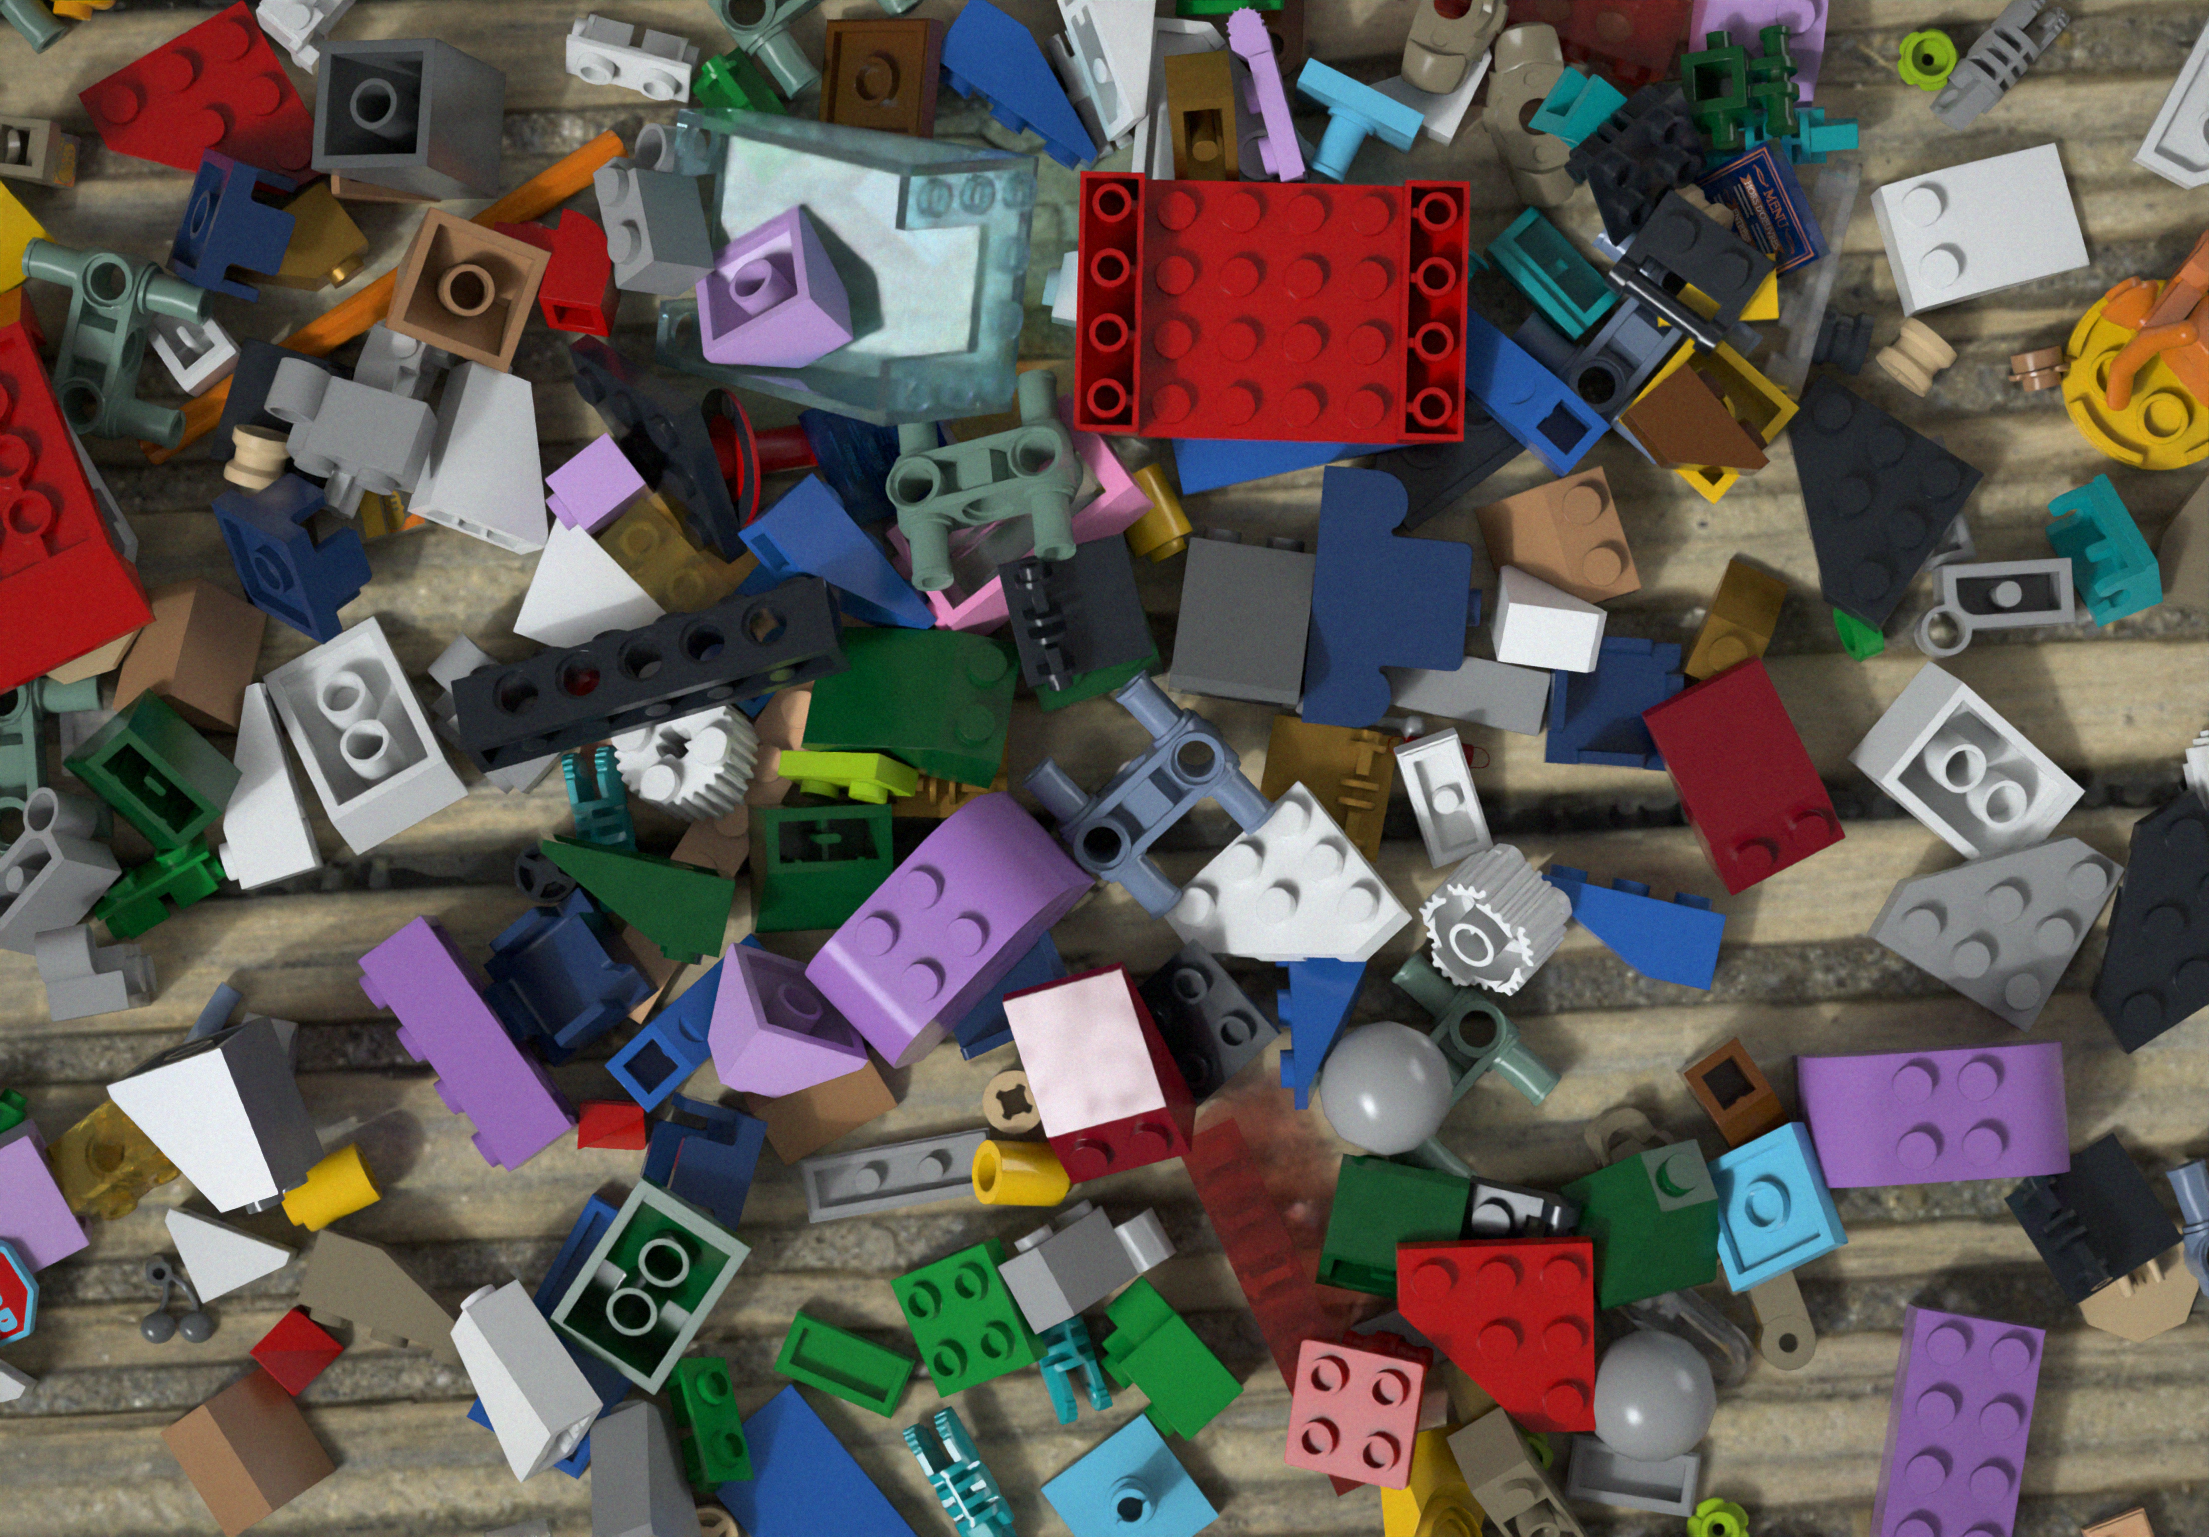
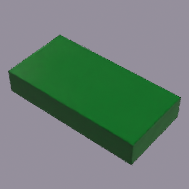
[773,1309,916,1419]

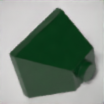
[1556,1139,1719,1311]

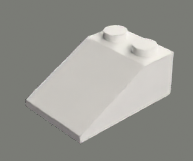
[1870,143,2090,318]
[262,616,470,856]
[1847,661,2085,860]

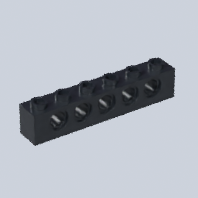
[450,576,852,774]

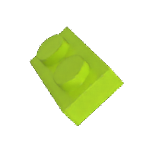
[777,750,919,804]

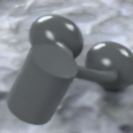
[140,1255,215,1344]

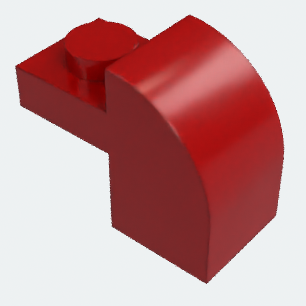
[493,208,621,337]

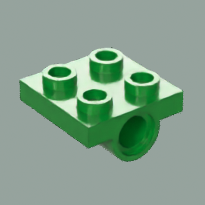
[890,1236,1049,1398]

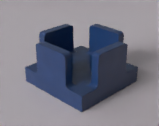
[165,147,298,303]
[211,473,372,645]
[1543,636,1684,772]
[482,888,659,1068]
[640,1091,768,1232]

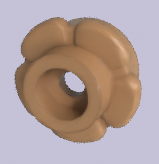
[2008,344,2071,392]

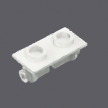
[566,14,701,103]

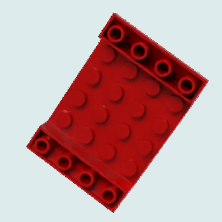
[1073,171,1470,445]
[0,286,157,695]

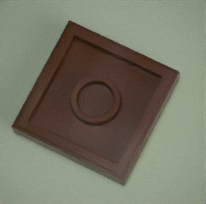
[816,18,944,149]

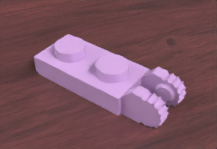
[1226,6,1310,183]

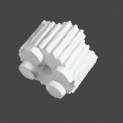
[611,704,761,822]
[1419,843,1572,996]

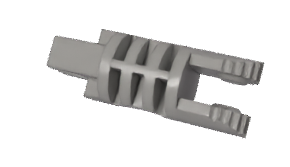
[1930,0,2071,131]

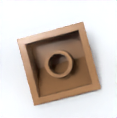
[1475,466,1642,605]

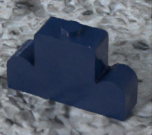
[1301,465,1483,727]

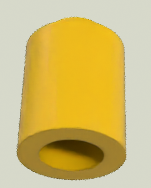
[1103,462,1193,565]
[972,1140,1074,1206]
[281,1141,383,1233]

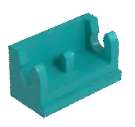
[1483,205,1622,344]
[2045,473,2163,628]

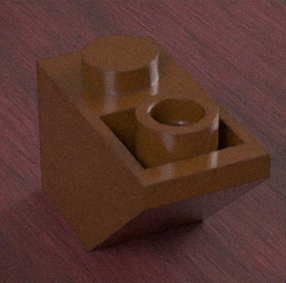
[1620,362,1770,476]
[1676,1035,1791,1152]

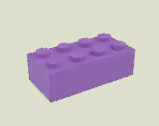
[357,915,579,1172]
[1869,1303,2046,1537]

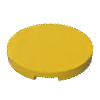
[2061,280,2209,471]

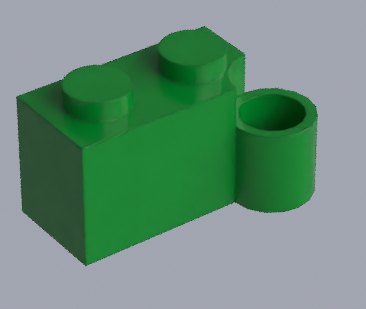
[1100,1275,1244,1441]

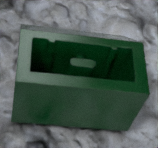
[62,688,243,849]
[748,800,893,933]
[1315,1153,1471,1300]

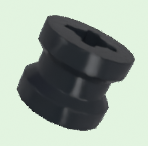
[1807,302,1875,376]
[514,841,580,904]

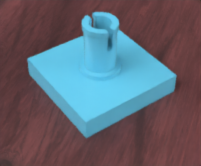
[1294,58,1425,184]
[1706,1122,1849,1292]
[1040,1411,1219,1537]

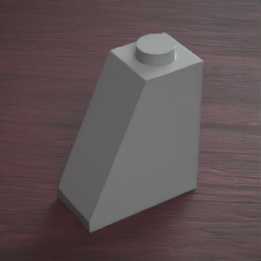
[590,1399,702,1537]

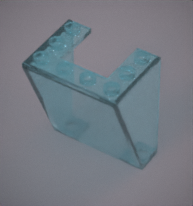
[654,107,1040,427]

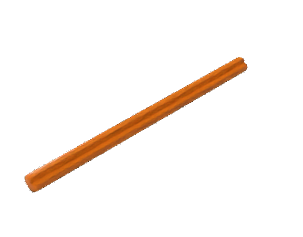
[137,130,629,465]

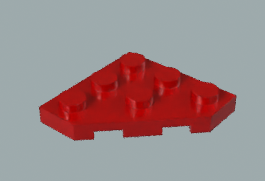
[77,0,329,199]
[1396,1236,1596,1433]

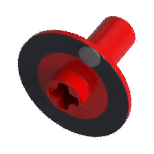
[701,387,835,528]

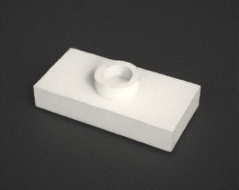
[1393,727,1494,869]

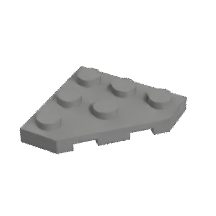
[1866,834,2125,1033]

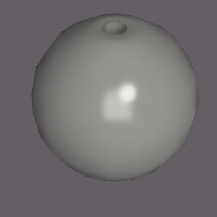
[1319,1021,1454,1155]
[1594,1330,1717,1462]

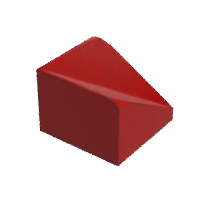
[577,1098,649,1150]
[249,1304,346,1397]

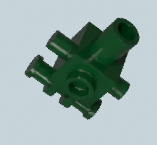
[1640,25,1800,149]

